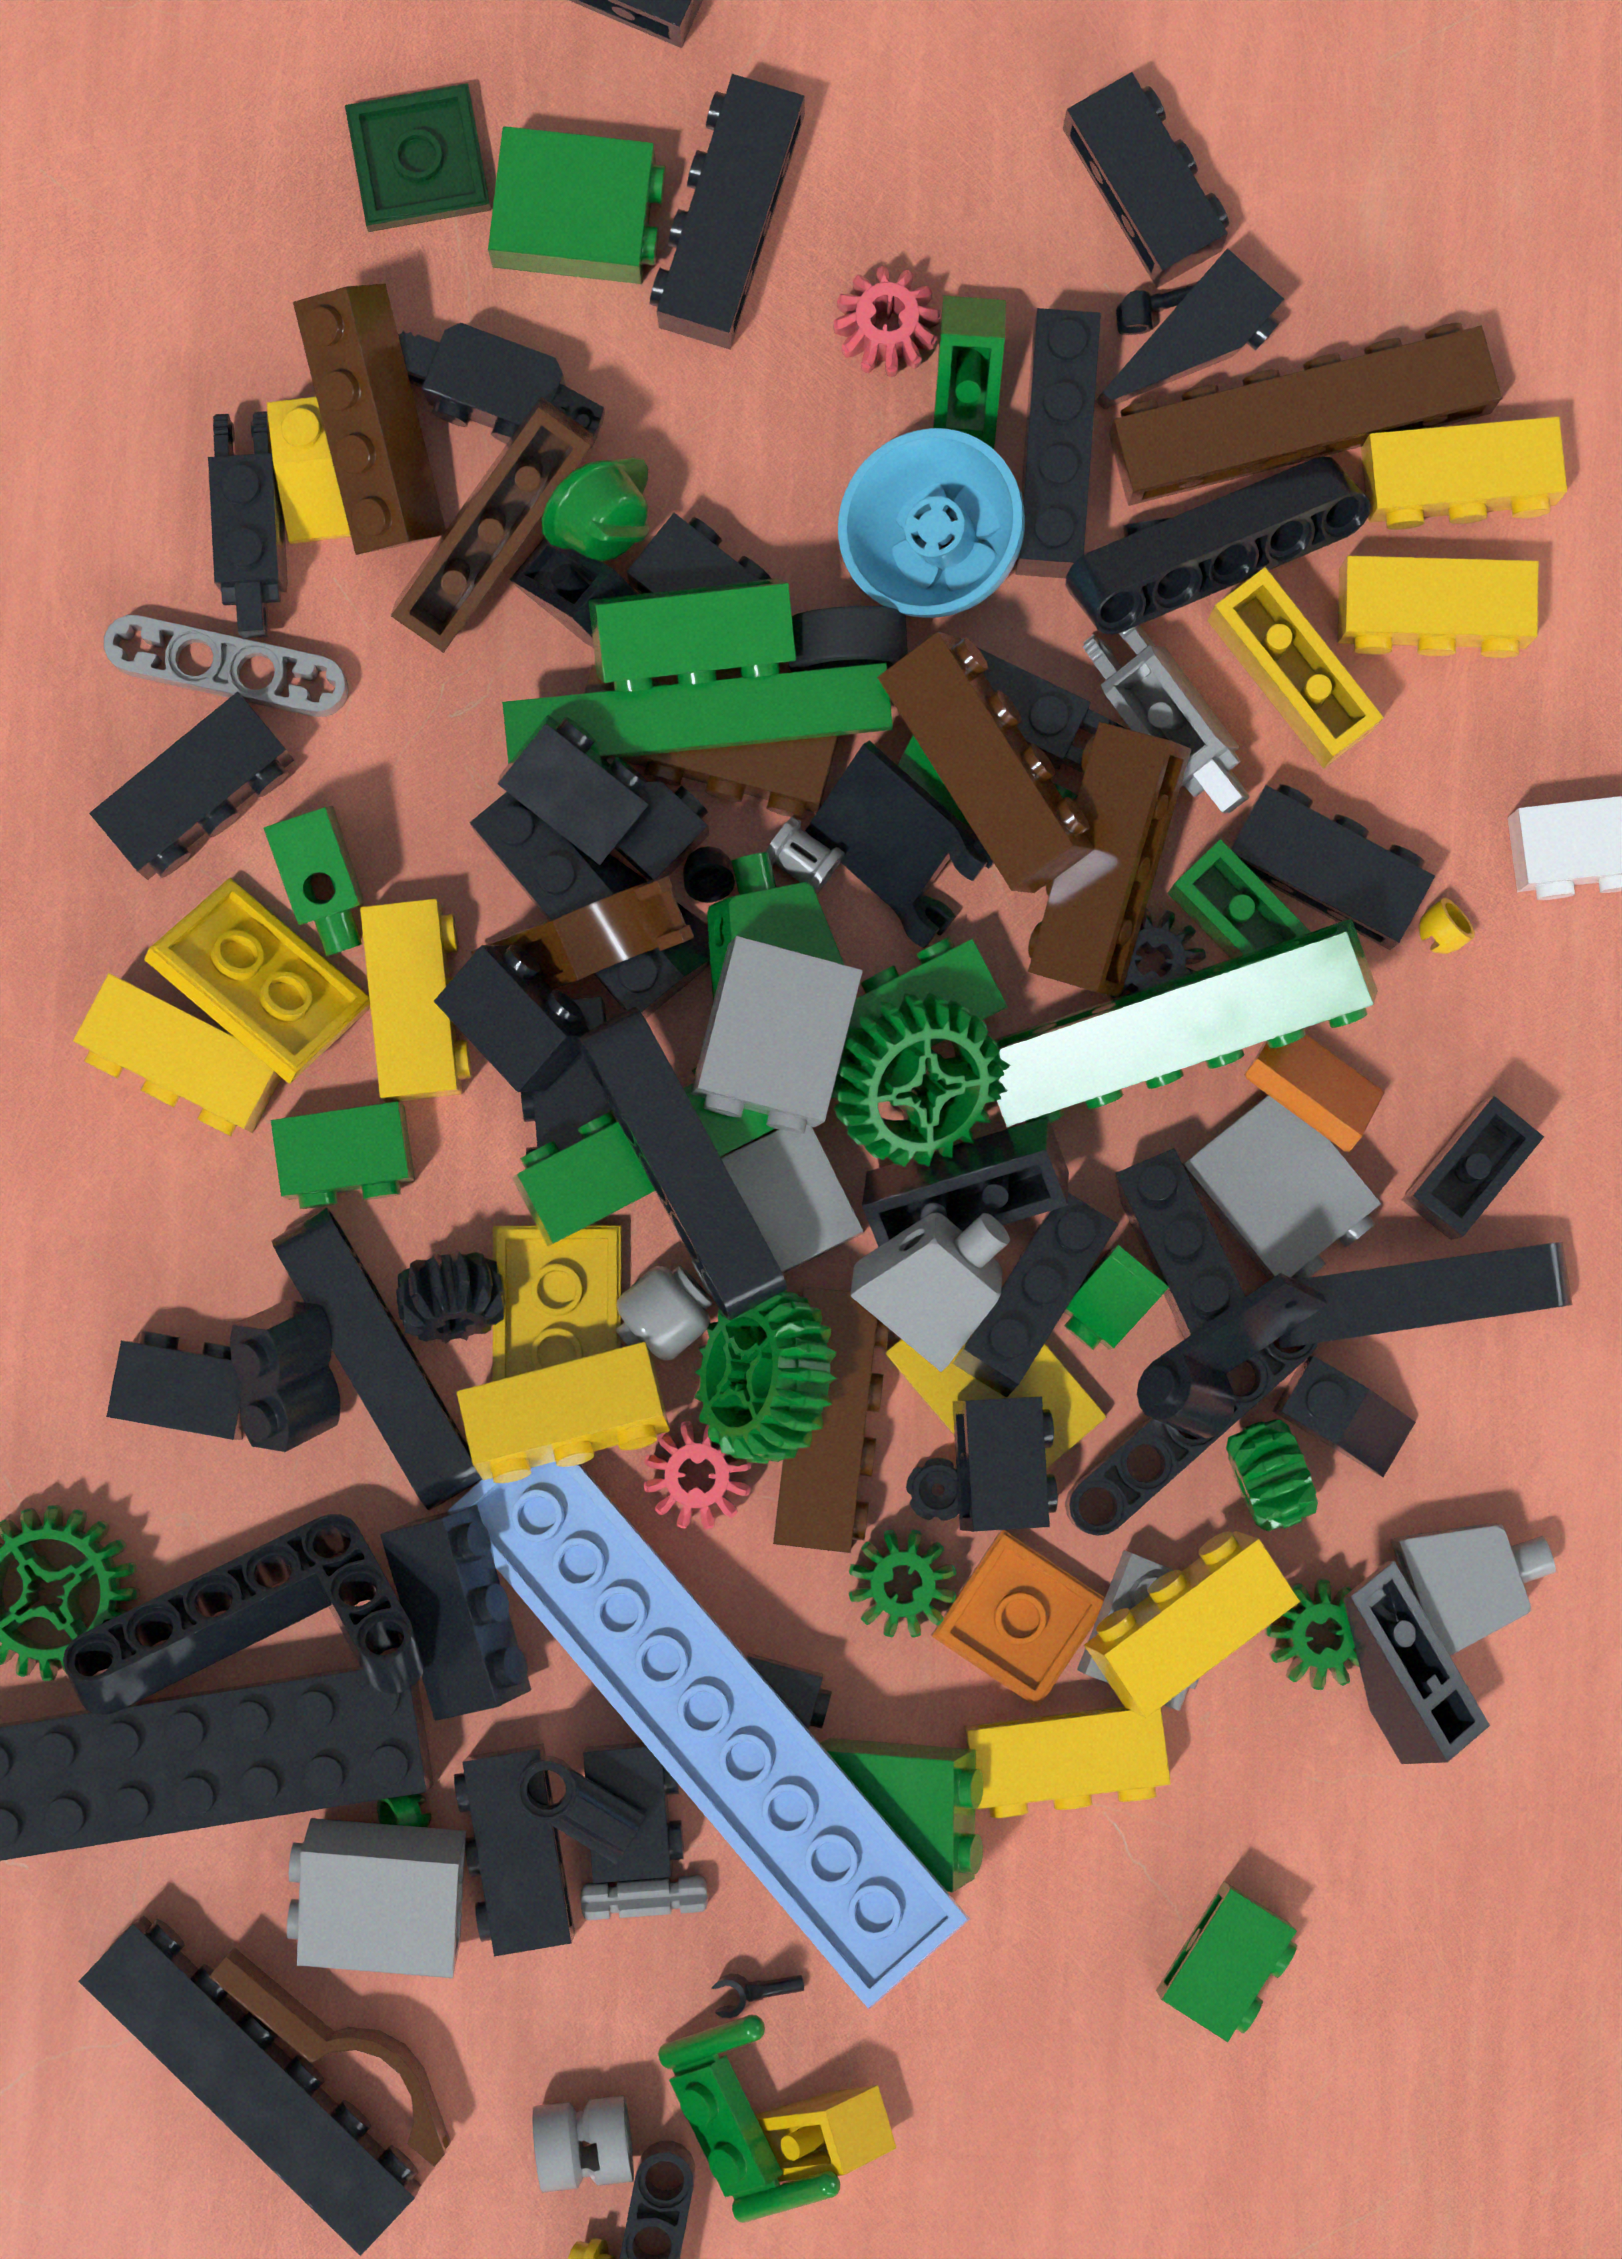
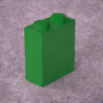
[488,126,666,284]
[820,1738,983,1892]

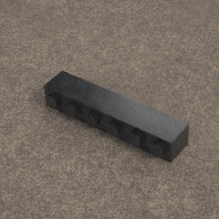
[78,1916,421,2256]

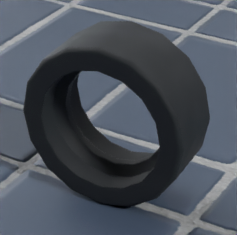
[789,606,908,672]

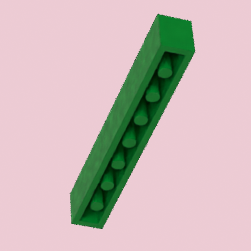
[512,937,1008,1246]

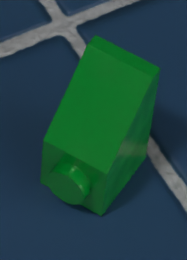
[933,295,1006,449]
[1064,1245,1169,1350]

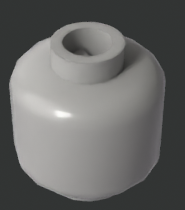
[616,1265,713,1360]

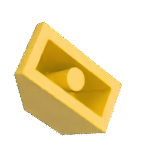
[266,397,351,544]
[755,2085,897,2182]

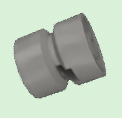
[532,2095,634,2193]

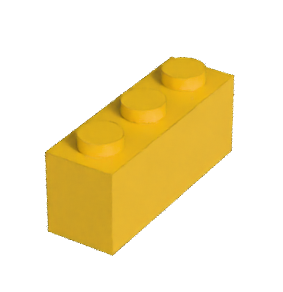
[1361,417,1567,530]
[1338,556,1539,658]
[1207,567,1384,769]
[360,899,472,1103]
[73,973,282,1136]
[456,1342,670,1483]
[1084,1531,1300,1718]
[965,1706,1171,1818]

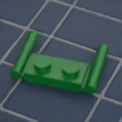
[658,2014,841,2223]

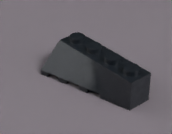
[470,792,711,1019]

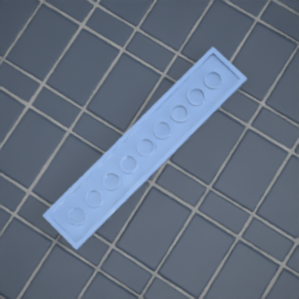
[448,1461,970,2008]

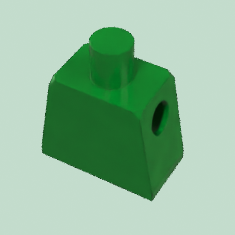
[263,806,364,956]
[707,852,844,1002]

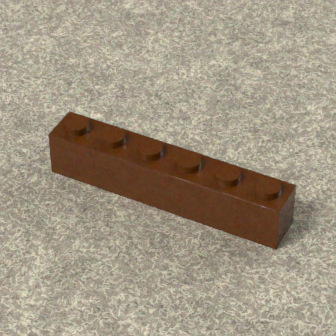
[1109,323,1502,506]

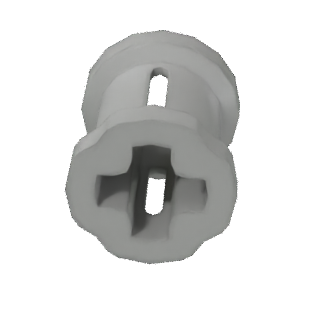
[766,816,845,895]

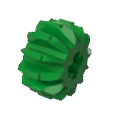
[1226,1419,1318,1531]
[849,1529,956,1638]
[1265,1579,1359,1690]

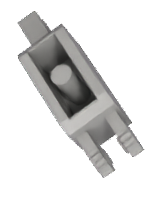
[1082,625,1250,813]

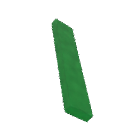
[502,663,893,764]

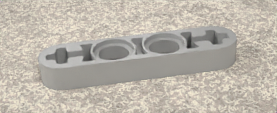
[103,615,348,717]

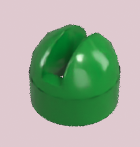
[377,1793,432,1828]

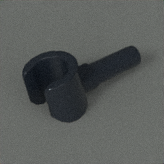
[1116,284,1196,335]
[711,1974,804,2018]

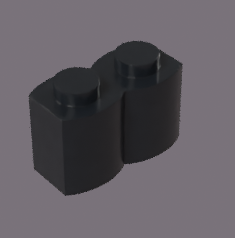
[230,1300,341,1452]

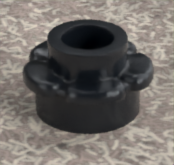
[906,1458,959,1521]

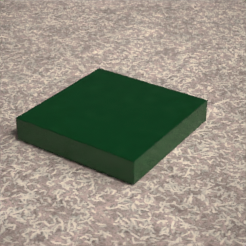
[345,83,491,232]

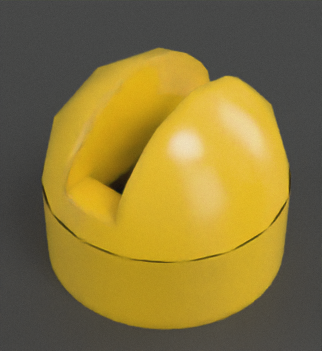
[1418,898,1475,954]

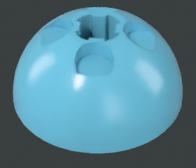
[838,428,1025,618]

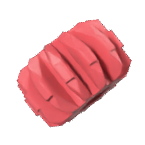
[833,265,941,378]
[644,1421,752,1529]

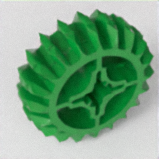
[832,993,1005,1167]
[694,1291,837,1464]
[0,1505,140,1681]

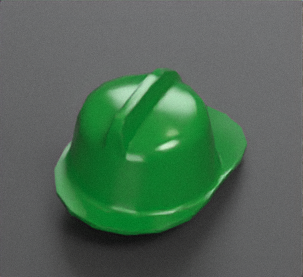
[542,457,650,561]

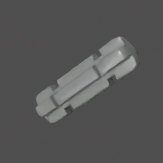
[581,1875,708,1920]

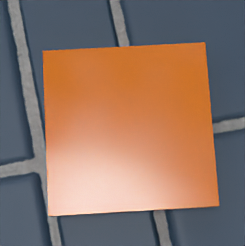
[1244,1034,1385,1152]
[931,1530,1105,1709]

